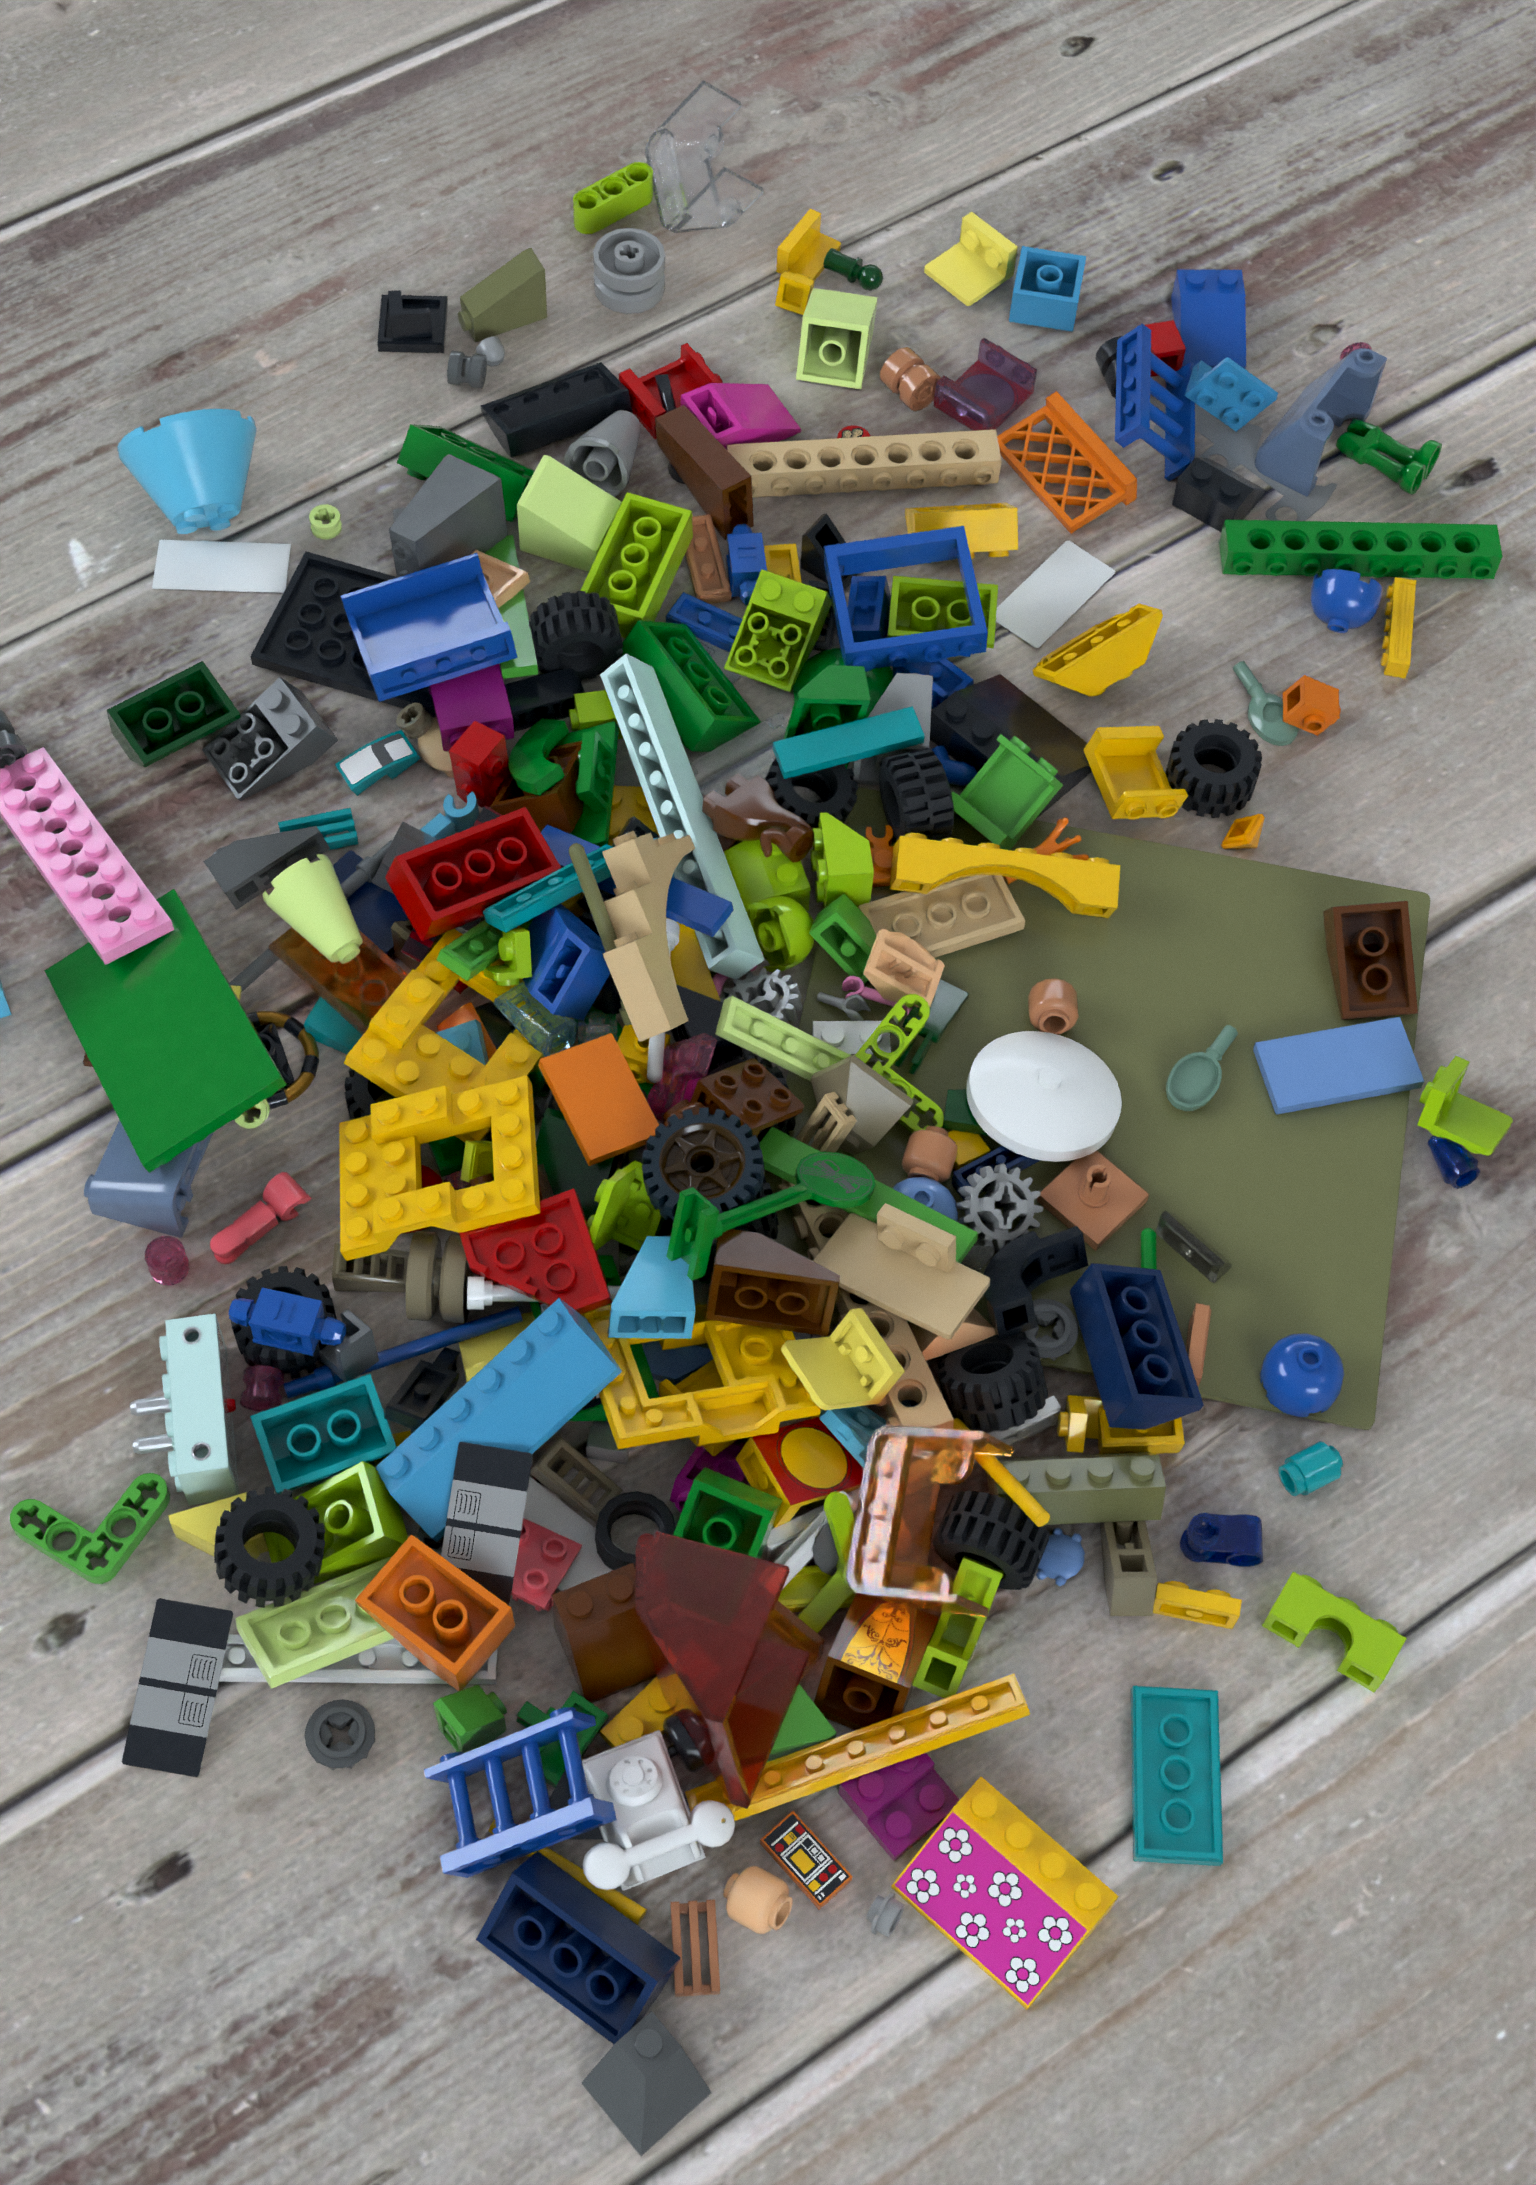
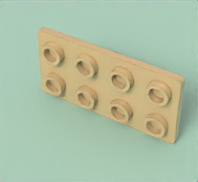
[813,1203,990,1340]

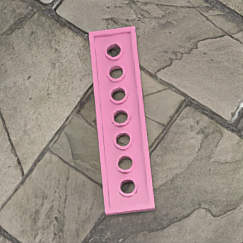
[0,747,174,965]

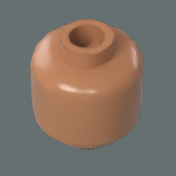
[1028,978,1079,1035]
[902,1126,958,1183]

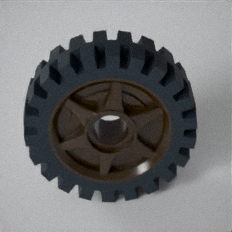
[642,1108,764,1223]

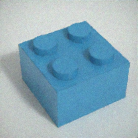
[1009,246,1086,332]

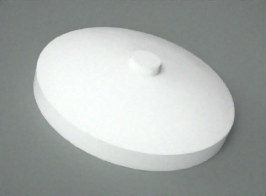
[966,1031,1122,1162]

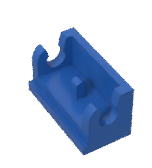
[847,576,891,643]

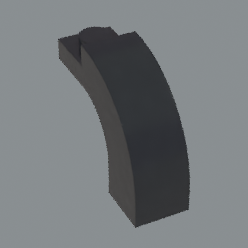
[983,1226,1089,1340]

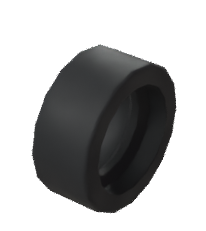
[595,1491,676,1577]

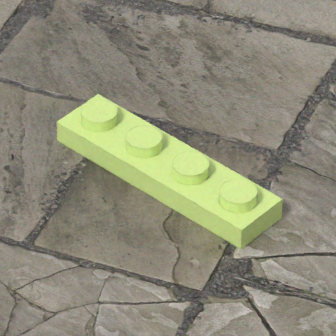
[715,996,852,1081]

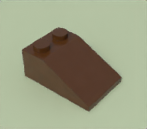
[490,741,584,834]
[1323,901,1418,1020]
[705,1229,840,1337]

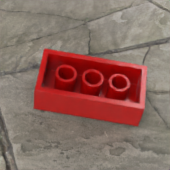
[385,807,561,941]

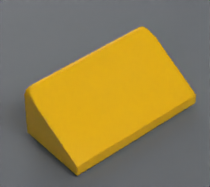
[1098,1407,1185,1454]

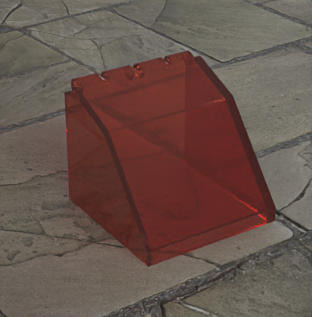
[635,1531,810,1809]

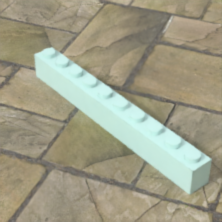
[600,654,764,980]

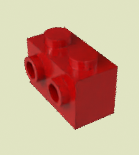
[449,720,511,808]

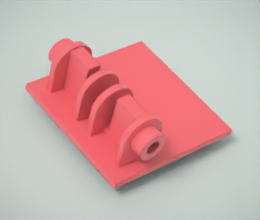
[511,1518,582,1612]

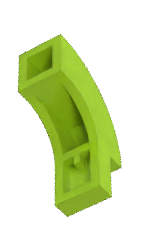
[912,1556,1004,1698]

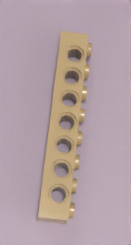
[727,429,1002,497]
[777,1179,954,1454]

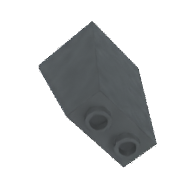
[389,454,508,578]

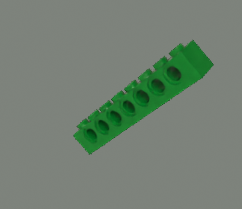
[1219,520,1503,580]

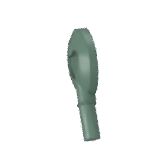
[1233,661,1299,746]
[1166,1025,1238,1111]

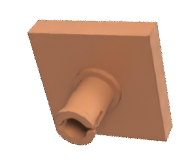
[1037,1151,1150,1251]

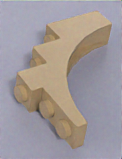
[602,831,695,1042]

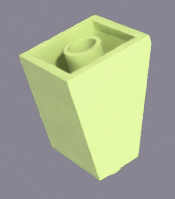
[796,288,878,389]
[517,455,622,572]

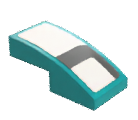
[335,730,421,796]

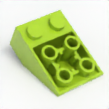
[724,569,832,692]

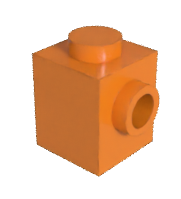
[1283,675,1341,736]

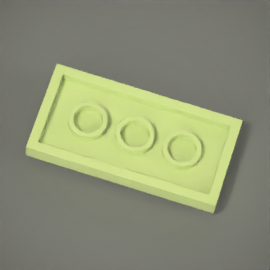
[236,1556,394,1689]

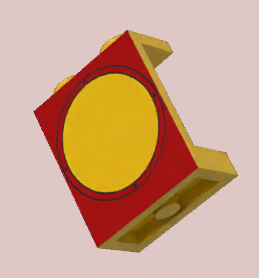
[735,1417,871,1528]

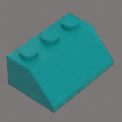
[250,1374,397,1494]

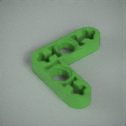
[10,1473,170,1584]

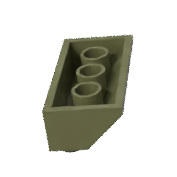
[986,1452,1166,1525]

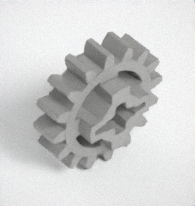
[720,968,802,1022]
[956,1164,1043,1251]

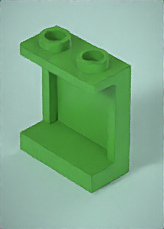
[951,734,1063,850]

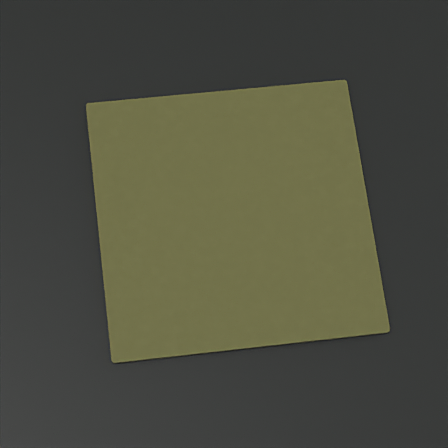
[764,787,1430,1430]

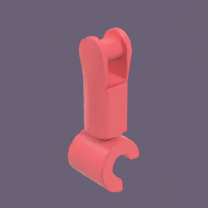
[210,1172,312,1264]

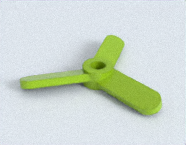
[796,1492,935,1637]

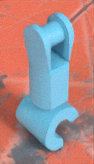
[420,792,480,840]

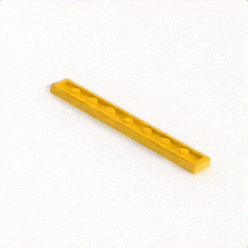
[685,1673,1030,1823]

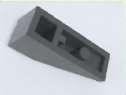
[203,826,330,910]

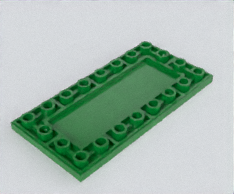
[44,889,287,1173]

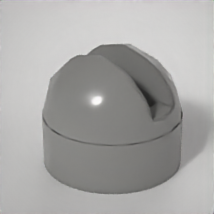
[476,336,505,367]

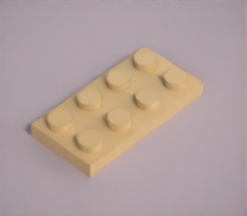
[858,875,1025,958]

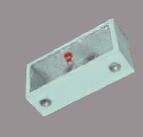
[130,1313,239,1506]

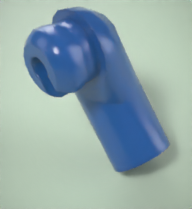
[931,746,977,786]

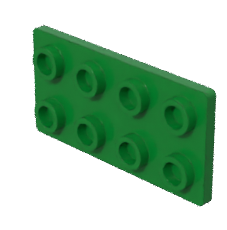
[554,721,619,847]

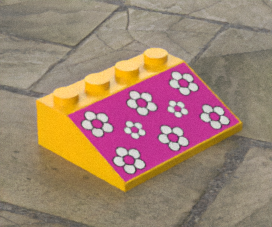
[891,1776,1119,2010]

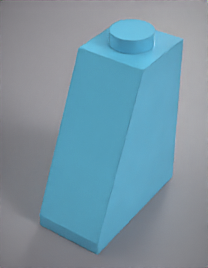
[608,1236,696,1339]

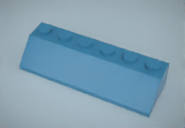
[375,1298,622,1542]

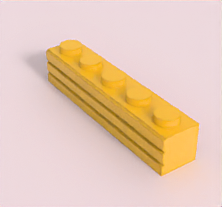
[1381,577,1416,679]

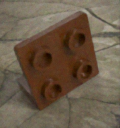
[690,1058,805,1137]

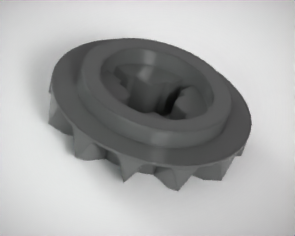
[1019,1299,1079,1361]
[305,1699,375,1771]

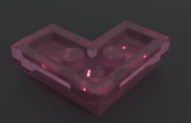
[647,1033,717,1121]

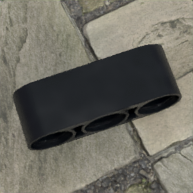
[504,668,585,732]

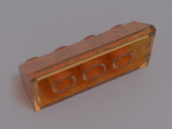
[268,927,432,1035]

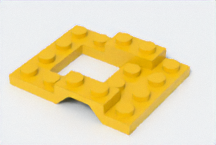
[344,929,574,1142]
[339,1075,540,1261]
[581,1304,821,1450]

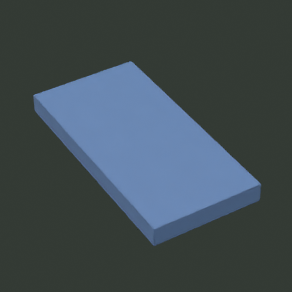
[1253,1017,1424,1115]

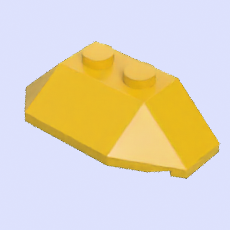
[1032,603,1163,697]

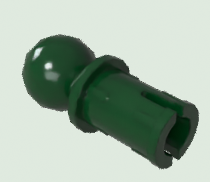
[823,248,883,291]

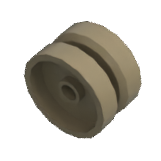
[405,1231,474,1324]

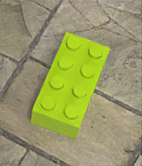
[580,492,693,638]

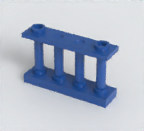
[1115,323,1195,481]
[424,1707,617,1878]

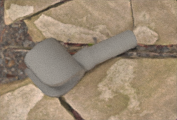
[817,992,871,1021]

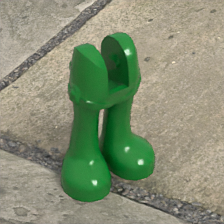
[1336,419,1442,495]

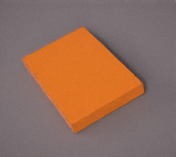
[538,1033,659,1166]

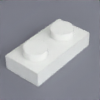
[812,1021,891,1062]

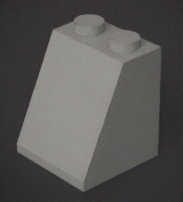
[852,673,933,785]

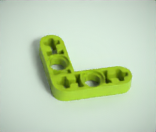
[855,994,944,1133]

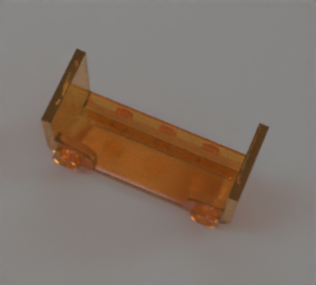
[846,1425,1014,1617]

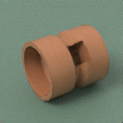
[880,347,942,411]

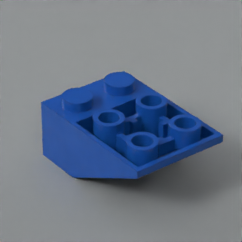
[522,903,610,1020]

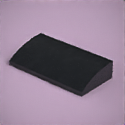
[481,362,633,458]

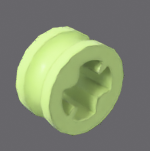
[309,504,342,539]
[235,1099,270,1129]

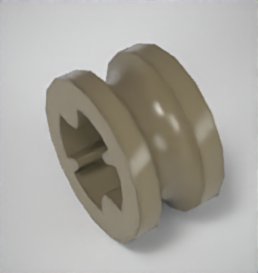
[396,703,433,739]

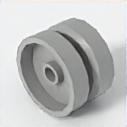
[593,228,665,314]

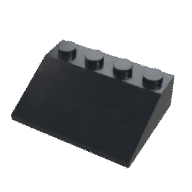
[930,674,1092,820]

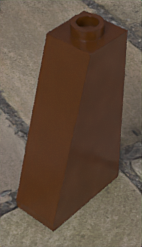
[655,405,754,540]

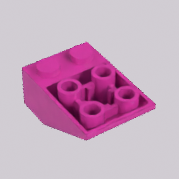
[681,383,801,450]

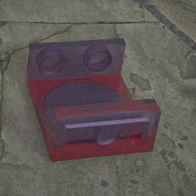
[933,338,1037,431]

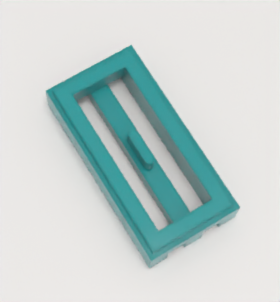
[278,807,359,851]

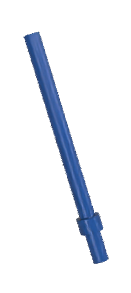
[283,1306,523,1399]

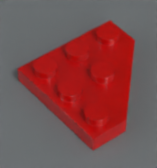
[459,1188,613,1314]

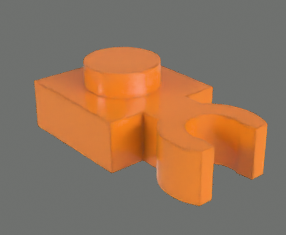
[865,825,894,887]

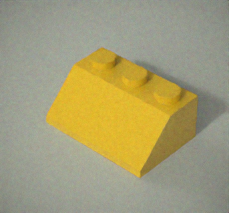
[905,503,1018,559]

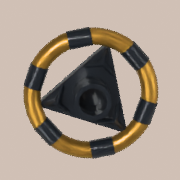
[247,1011,319,1110]

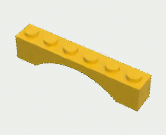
[890,833,1120,918]

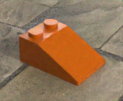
[355,1534,515,1691]

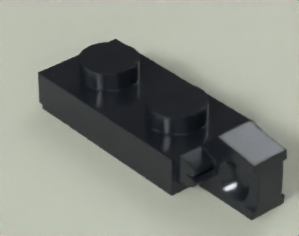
[384,1347,460,1430]

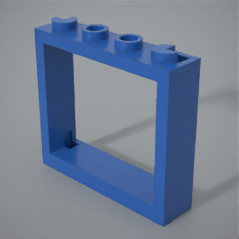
[824,526,988,672]

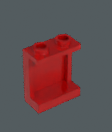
[619,343,723,440]

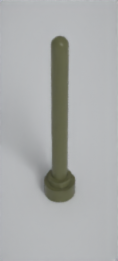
[569,843,632,1025]

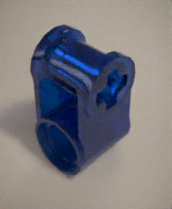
[1179,1513,1263,1567]

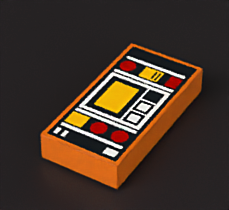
[760,1811,853,1910]

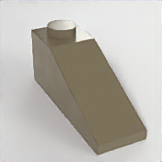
[1100,1521,1157,1616]

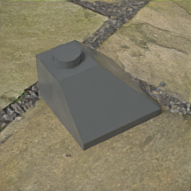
[582,2011,711,2157]

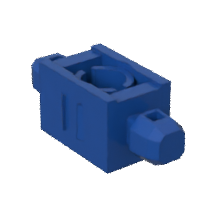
[726,524,767,606]
[228,1287,346,1356]

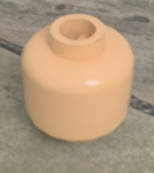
[723,1866,793,1935]

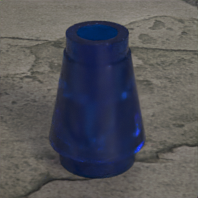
[1427,1135,1480,1189]

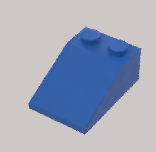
[1171,269,1246,370]

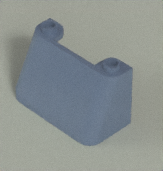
[1255,348,1387,497]
[84,1120,223,1238]

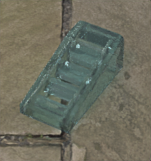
[494,982,577,1057]

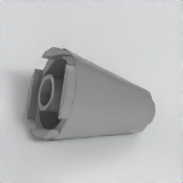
[564,410,641,497]

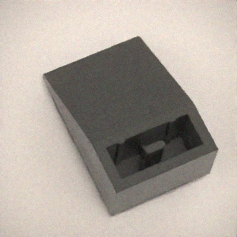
[202,677,338,801]

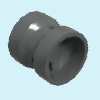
[447,350,487,389]

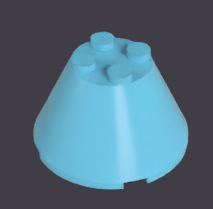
[117,409,257,534]

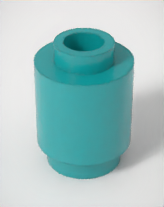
[1278,1441,1343,1496]

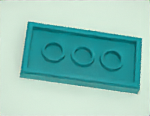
[1131,1686,1223,1866]

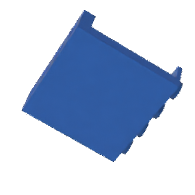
[341,553,518,702]

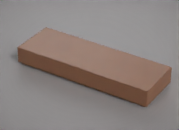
[685,514,732,604]

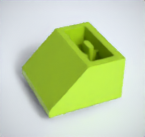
[810,812,874,908]

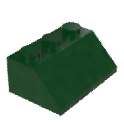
[107,661,241,768]

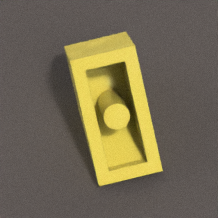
[168,1491,268,1559]

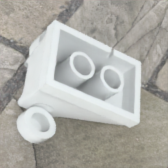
[582,1730,735,1891]

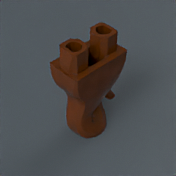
[702,773,814,862]

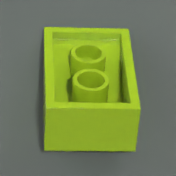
[724,840,811,917]
[264,1461,408,1584]

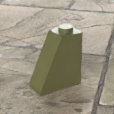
[458,248,547,343]

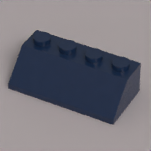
[1069,1263,1204,1430]
[476,1851,681,2044]

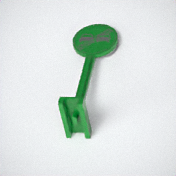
[666,1151,876,1281]

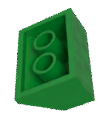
[783,665,871,769]

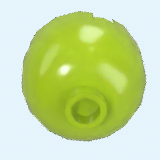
[746,895,814,972]

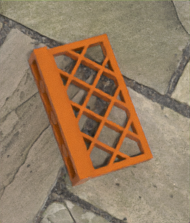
[997,391,1137,534]

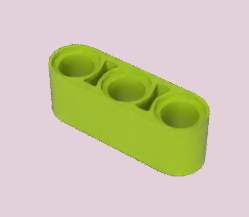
[573,162,653,234]

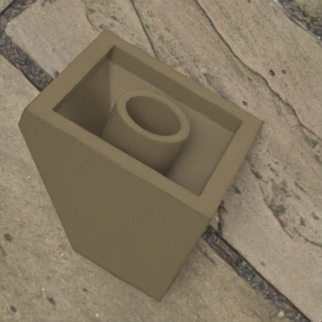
[811,1055,914,1155]

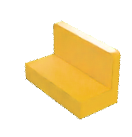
[776,208,841,281]

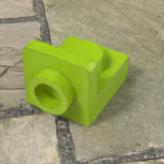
[484,926,532,986]

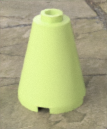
[263,854,363,964]

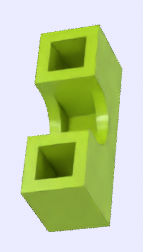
[1262,1571,1407,1693]

